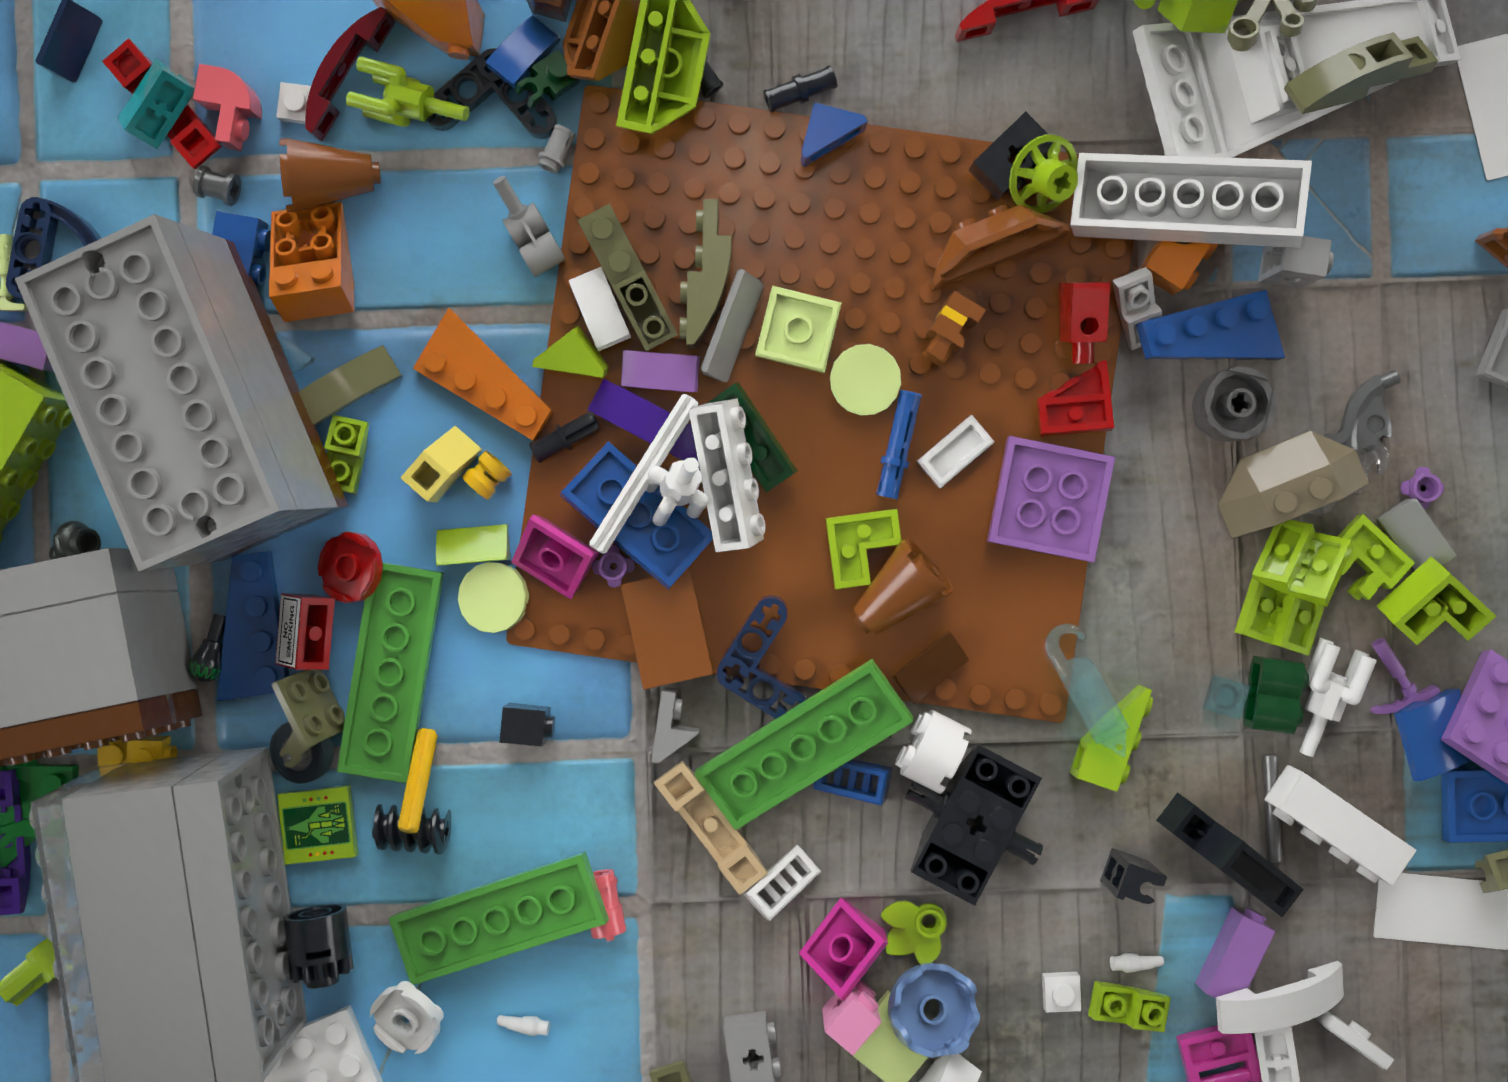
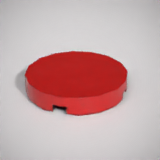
[317,531,383,603]

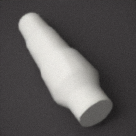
[1110,953,1164,973]
[497,1015,550,1036]

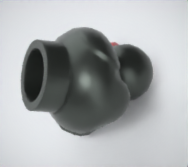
[49,521,101,560]

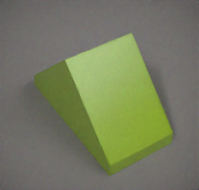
[1157,0,1238,34]
[532,326,609,378]

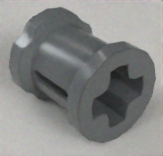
[193,165,241,206]

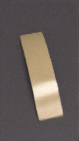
[654,761,768,895]

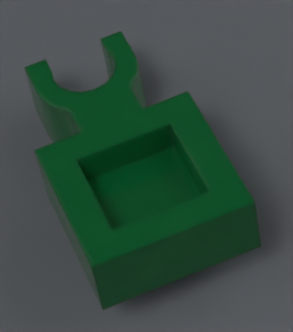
[515,50,580,108]

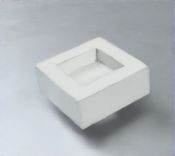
[276,82,311,124]
[1042,971,1081,1013]

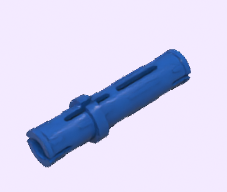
[876,390,922,500]

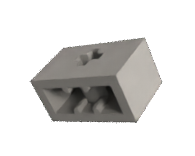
[1258,236,1334,289]
[723,1011,782,1082]

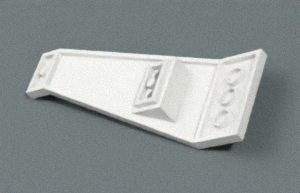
[1132,0,1461,158]

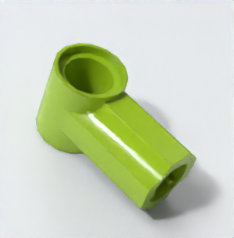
[0,935,76,1006]

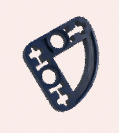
[6,197,101,300]

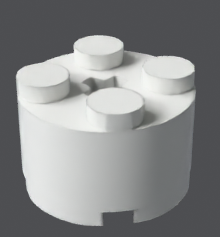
[895,710,972,794]

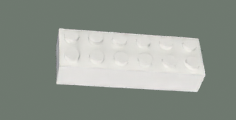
[1070,153,1312,248]

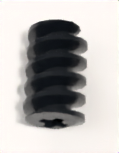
[372,804,451,855]

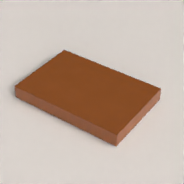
[620,569,714,690]

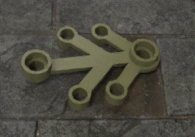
[1227,0,1317,52]

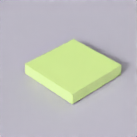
[755,286,842,373]
[846,990,928,1082]

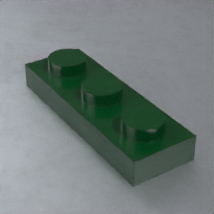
[708,382,798,492]

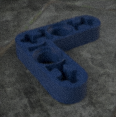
[717,595,807,719]

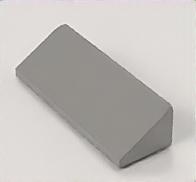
[701,269,764,382]

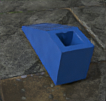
[212,211,271,286]

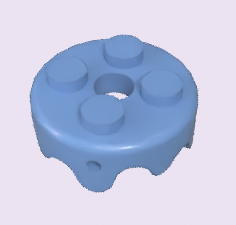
[888,963,980,1058]

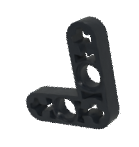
[427,48,558,139]

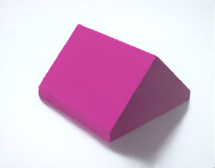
[511,514,600,599]
[799,898,888,1000]

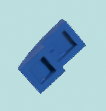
[486,15,561,89]

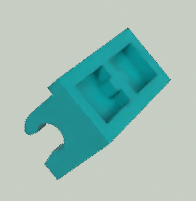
[118,59,195,149]

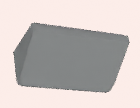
[1376,498,1456,572]

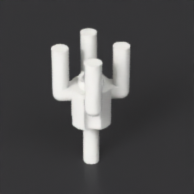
[645,458,709,526]
[1299,637,1377,757]

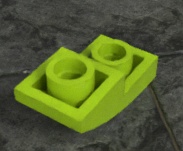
[324,415,369,495]
[1088,981,1171,1032]

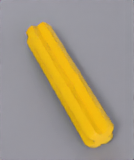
[398,728,438,833]

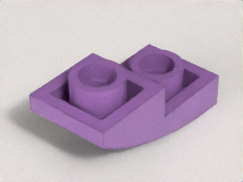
[621,350,700,392]

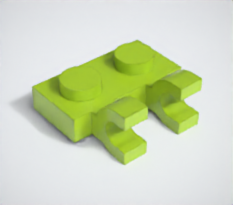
[1337,514,1415,600]

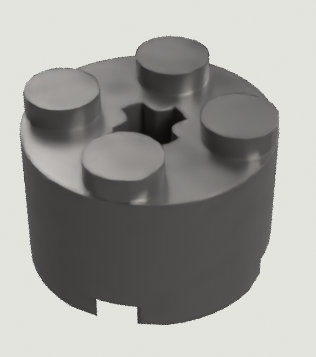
[1192,367,1278,442]

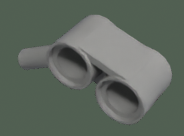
[493,176,566,277]

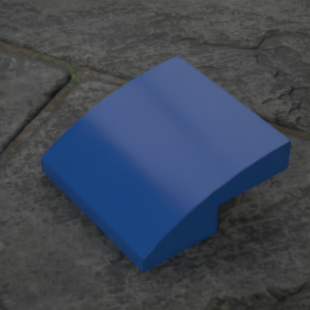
[1394,689,1471,781]

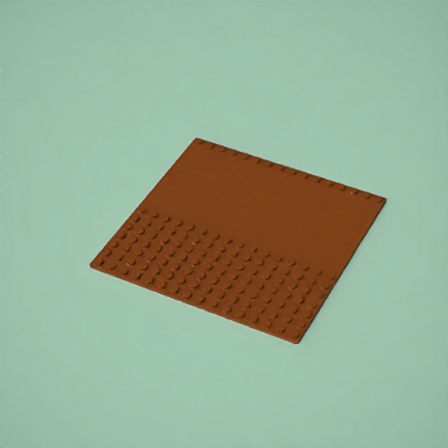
[506,85,1134,723]

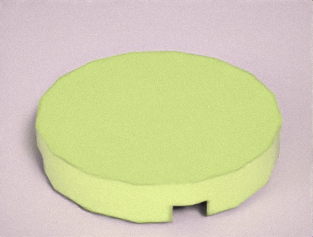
[830,344,901,415]
[458,562,529,633]

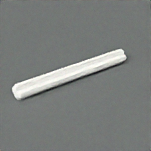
[590,394,698,554]

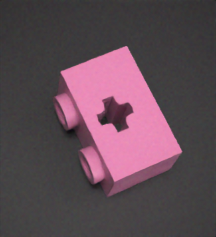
[822,980,881,1055]

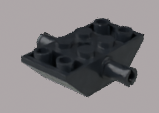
[905,744,1043,906]

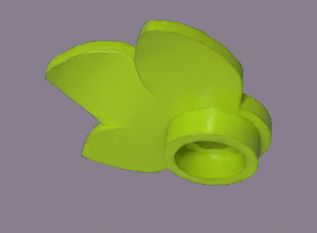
[881,900,947,964]

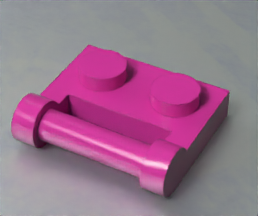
[1176,1025,1262,1082]

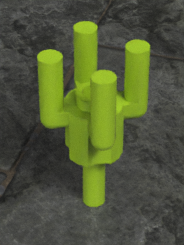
[346,56,470,127]

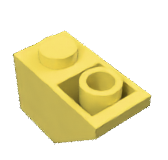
[400,426,483,503]

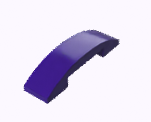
[587,379,700,470]
[0,770,31,915]

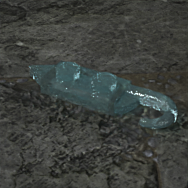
[1045,624,1129,757]

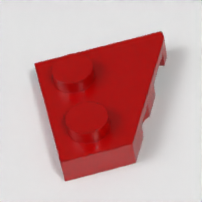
[1036,360,1114,437]

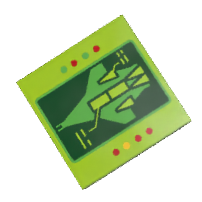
[277,785,359,865]

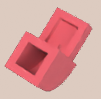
[193,64,262,151]

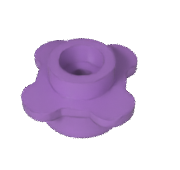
[1400,467,1444,509]
[592,545,635,588]

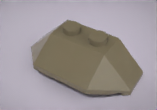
[1217,431,1369,538]

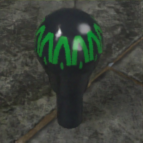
[189,613,226,682]

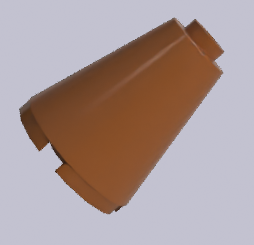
[279,138,381,212]
[853,538,954,635]

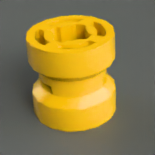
[461,450,512,500]

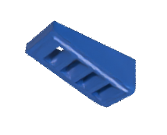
[813,759,892,806]

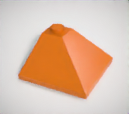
[372,0,485,60]

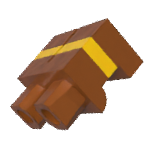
[922,290,986,366]

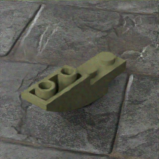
[1284,32,1438,114]
[680,199,732,349]
[577,203,678,351]

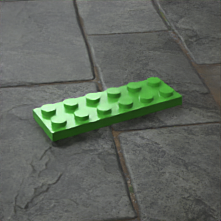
[337,562,444,783]
[694,659,913,830]
[388,851,609,985]

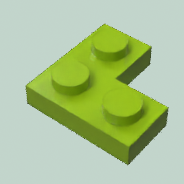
[825,509,901,589]

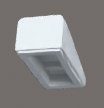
[743,845,821,921]

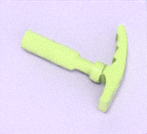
[0,234,29,312]

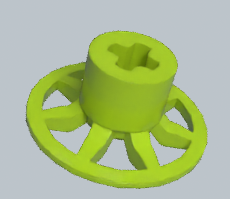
[1009,134,1078,213]

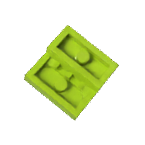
[1252,520,1353,606]
[1234,577,1325,656]

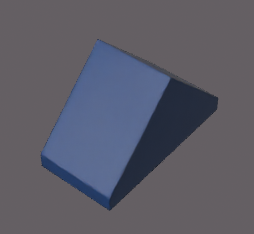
[800,102,868,167]

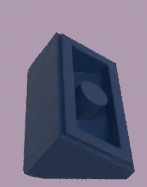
[35,0,102,83]

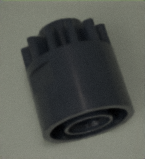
[283,904,354,989]

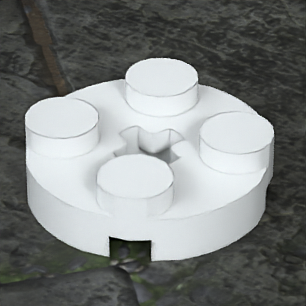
[370,981,444,1054]

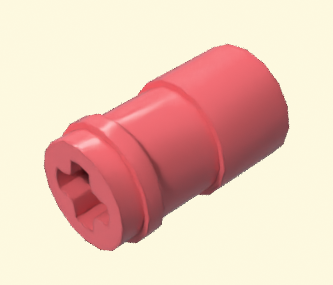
[590,869,626,941]

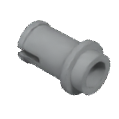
[538,125,576,174]

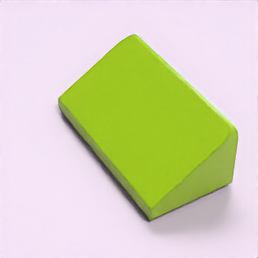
[436,524,511,566]

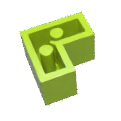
[1376,556,1497,645]

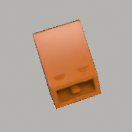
[269,202,354,322]

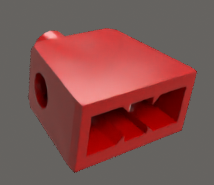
[1059,282,1110,364]

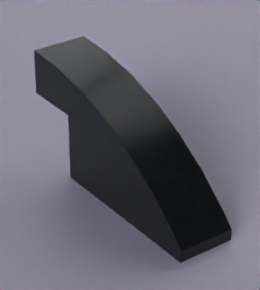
[1156,792,1304,917]

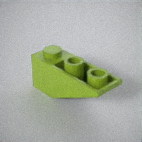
[1069,685,1153,792]

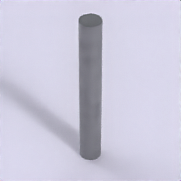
[1263,754,1282,862]

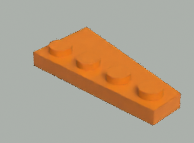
[412,308,554,441]

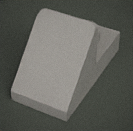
[651,687,700,763]

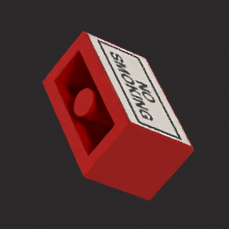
[275,593,335,670]

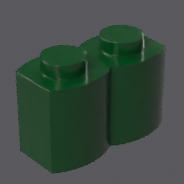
[1243,655,1309,735]

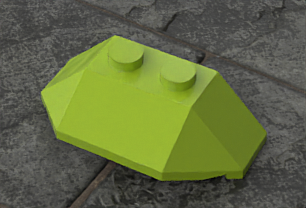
[616,0,711,134]

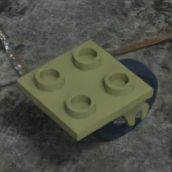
[270,670,345,784]

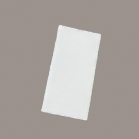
[1457,34,1508,180]
[1373,873,1508,950]

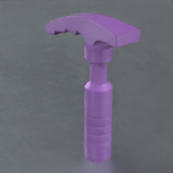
[1370,638,1441,714]

